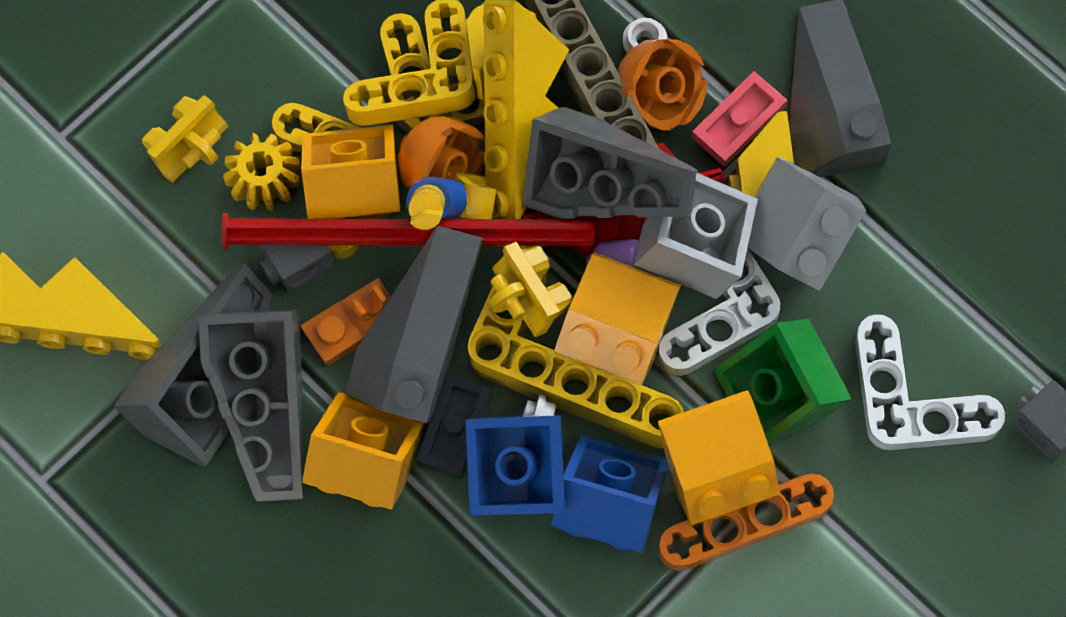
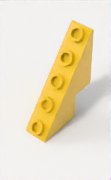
[483,0,569,219]
[0,252,162,360]

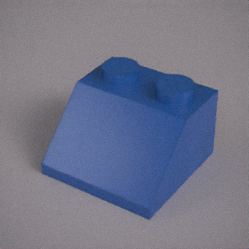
[465,415,565,516]
[550,434,669,553]

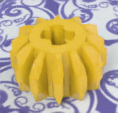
[223,133,301,211]

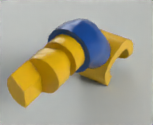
[406,173,497,230]

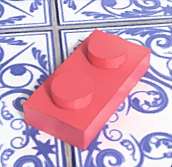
[692,71,787,167]

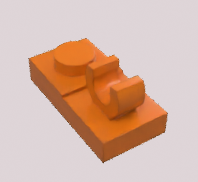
[300,278,391,368]

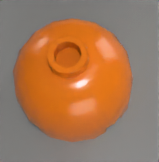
[617,38,707,130]
[397,116,485,192]

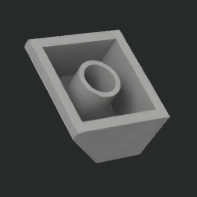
[748,156,866,291]
[634,173,758,299]

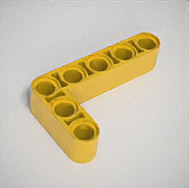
[468,246,683,449]

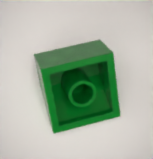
[713,318,852,446]

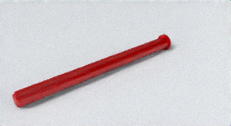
[222,213,595,250]

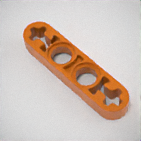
[659,473,834,571]

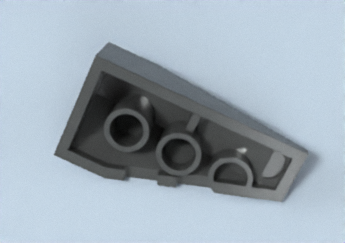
[789,0,892,177]
[522,107,697,219]
[346,226,483,423]
[114,263,273,466]
[198,309,304,502]

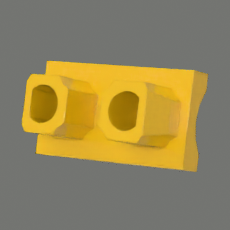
[142,95,229,183]
[488,242,573,337]

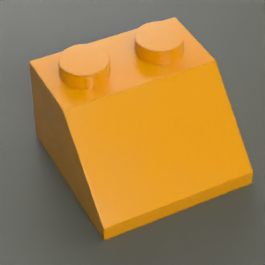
[301,125,400,219]
[554,252,681,385]
[658,390,780,525]
[302,392,426,510]

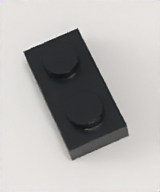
[417,374,492,479]

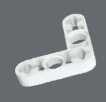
[658,248,780,376]
[855,314,1005,450]

